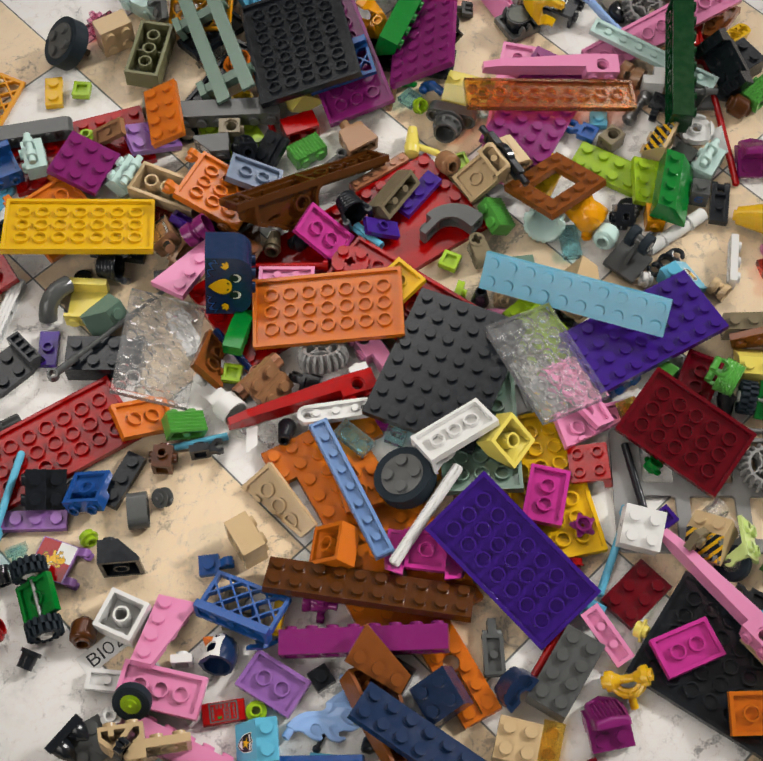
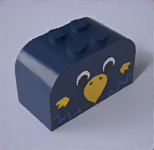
[205,232,256,314]

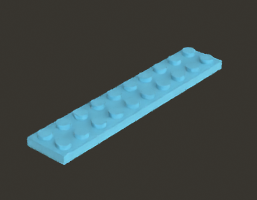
[479,251,673,338]

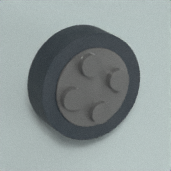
[45,16,90,71]
[374,447,437,510]

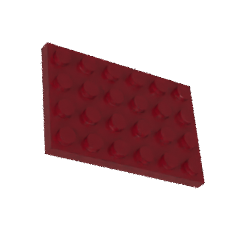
[614,367,757,499]

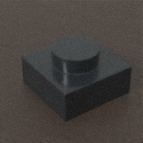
[307,663,336,694]

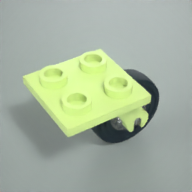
[714,515,761,582]

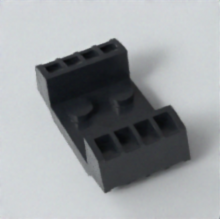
[695,27,754,102]
[0,331,45,398]

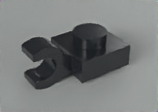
[648,91,665,122]
[288,371,323,390]
[188,438,224,460]

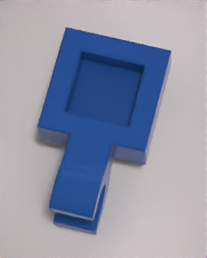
[198,554,235,578]

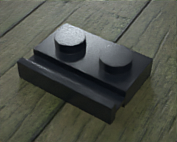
[255,129,291,168]

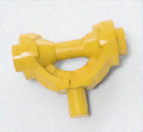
[600,664,654,710]

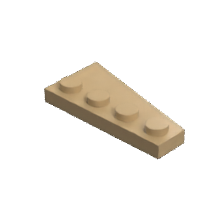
[241,462,318,538]

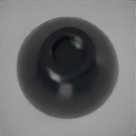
[606,1,625,24]

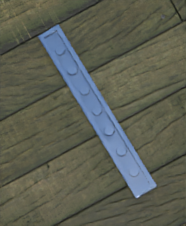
[308,418,395,561]

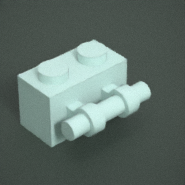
[18,132,49,180]
[690,138,726,180]
[104,154,143,198]

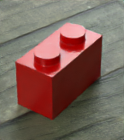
[280,110,320,146]

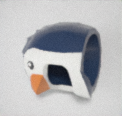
[198,633,239,676]

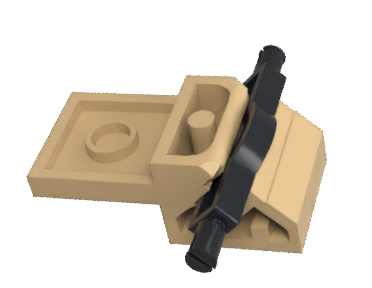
[452,125,533,204]
[97,719,192,761]

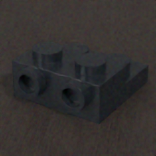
[21,469,67,510]

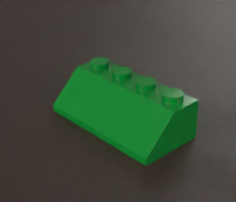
[375,0,424,56]
[650,149,694,227]

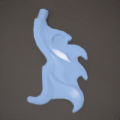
[282,674,360,743]

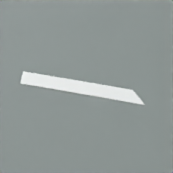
[246,396,258,454]

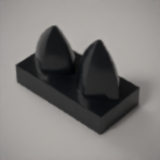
[44,714,89,761]

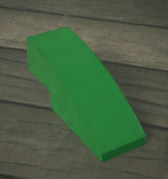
[222,309,253,357]

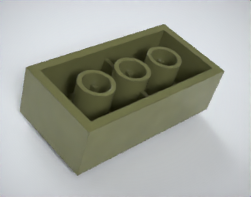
[124,20,176,88]

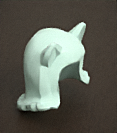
[523,196,566,243]

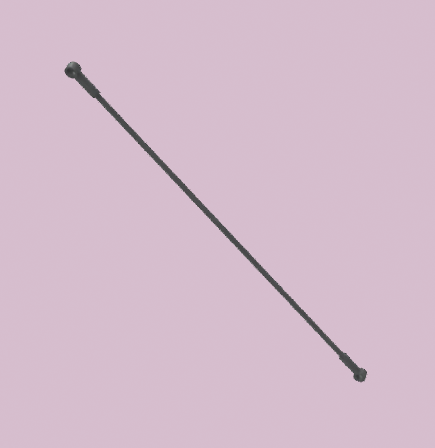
[46,148,347,382]

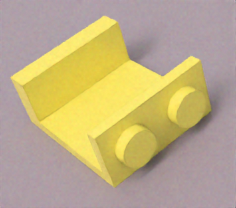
[63,277,110,327]

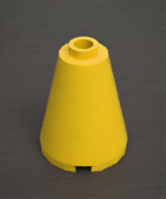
[732,204,763,234]

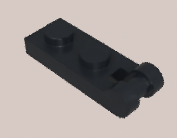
[708,181,730,226]

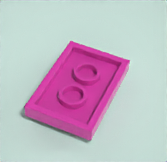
[292,202,355,264]
[523,463,571,529]
[648,616,726,681]

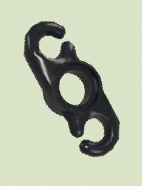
[646,248,685,277]

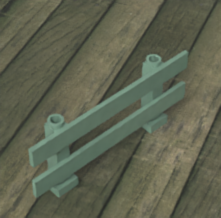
[171,0,256,105]

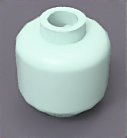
[593,223,620,250]

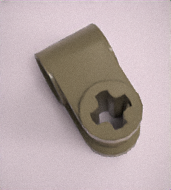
[467,232,492,269]

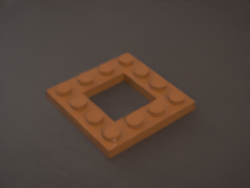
[504,152,607,220]

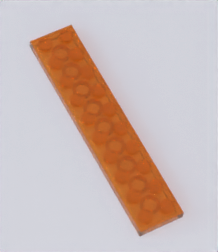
[463,78,637,111]

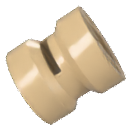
[706,276,732,302]

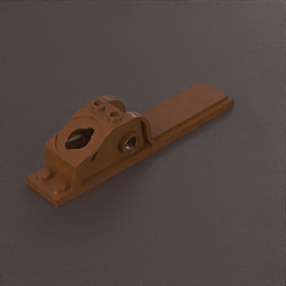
[219,149,390,232]

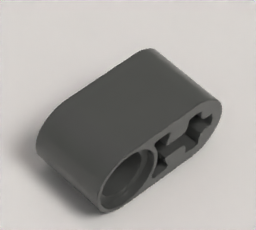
[126,491,150,530]

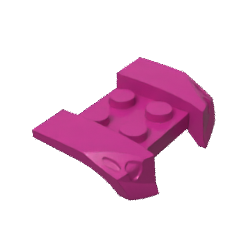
[384,527,465,581]

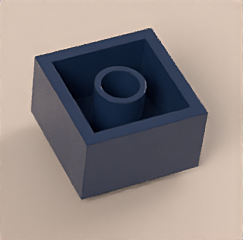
[409,666,474,727]

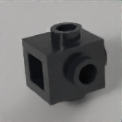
[231,134,258,160]
[609,204,637,230]

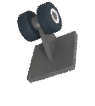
[603,224,656,284]

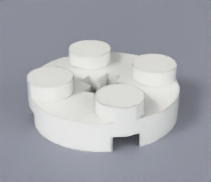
[679,113,714,145]

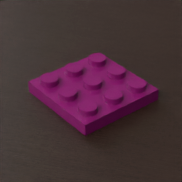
[47,130,121,197]

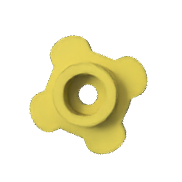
[632,619,650,643]

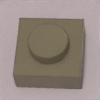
[683,527,710,551]

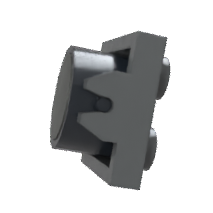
[494,4,541,43]

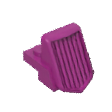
[734,138,763,178]
[580,696,635,754]

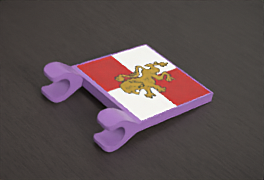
[35,536,94,591]

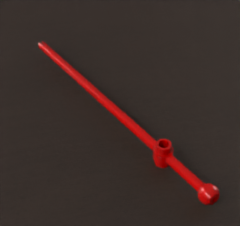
[694,24,739,187]

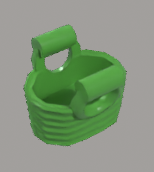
[704,356,746,397]

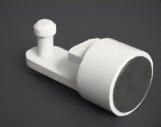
[193,374,247,425]

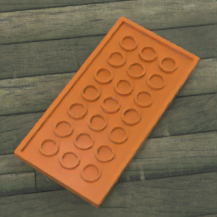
[252,266,405,350]

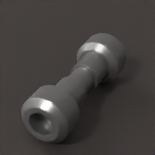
[622,90,652,126]

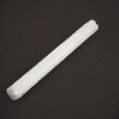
[389,463,463,567]

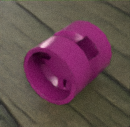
[180,213,215,247]

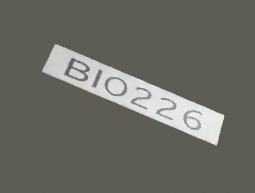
[75,633,142,674]

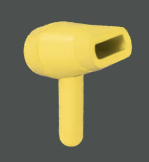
[404,126,440,159]

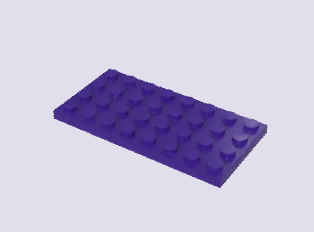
[557,270,729,397]
[424,471,602,650]

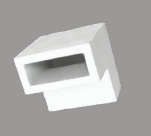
[640,67,665,97]

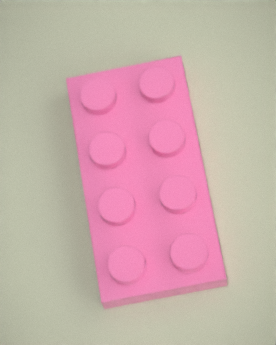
[115,658,209,722]

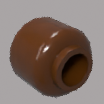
[725,93,752,119]
[69,616,97,649]

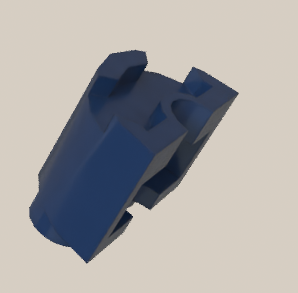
[494,666,539,714]

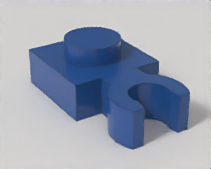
[566,119,600,144]

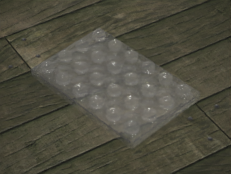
[109,288,206,411]
[483,302,609,426]

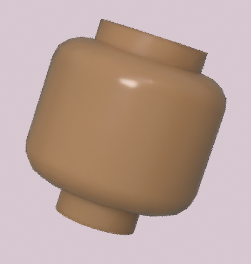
[435,150,461,176]

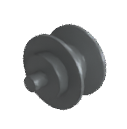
[151,487,174,508]

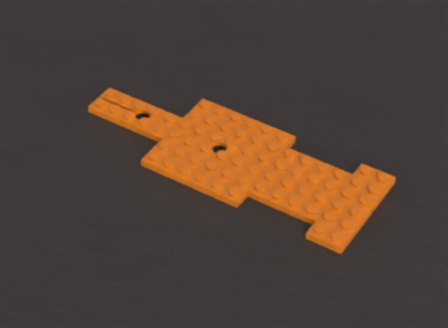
[261,409,502,730]

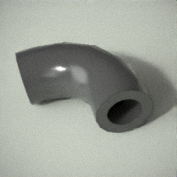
[38,276,74,324]

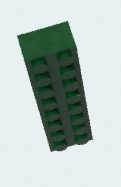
[665,0,697,133]

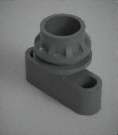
[426,100,478,143]

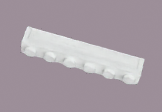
[0,278,27,344]

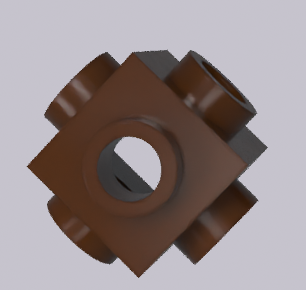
[149,443,178,475]

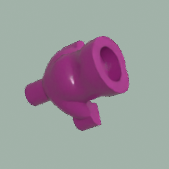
[302,598,338,624]

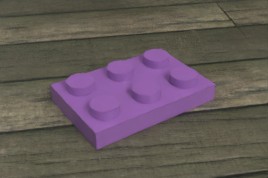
[124,122,183,156]
[234,650,312,719]

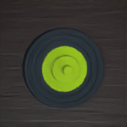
[112,682,152,720]

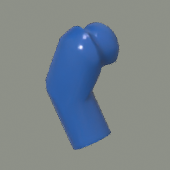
[419,80,444,96]

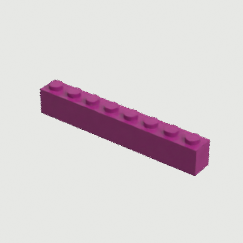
[278,620,450,659]

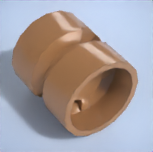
[616,60,648,91]

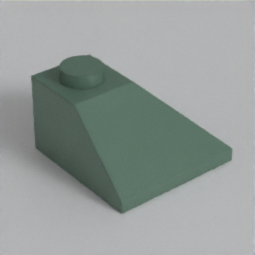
[80,293,129,336]

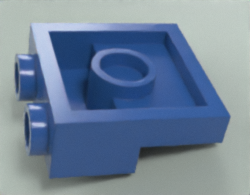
[62,470,113,516]

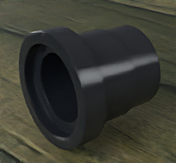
[0,564,12,588]
[16,647,42,672]

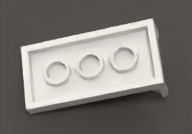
[410,398,500,474]

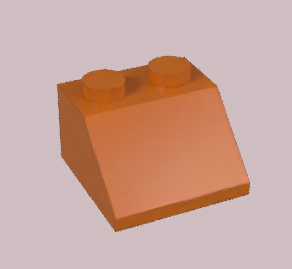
[309,520,360,569]

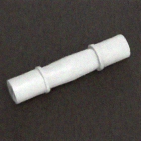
[648,208,708,256]

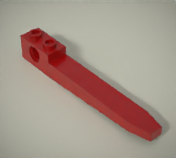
[227,367,377,431]

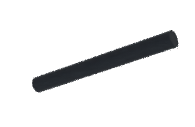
[621,442,648,508]

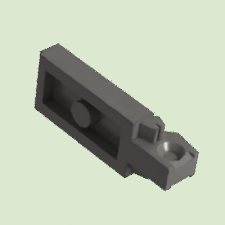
[481,618,506,678]

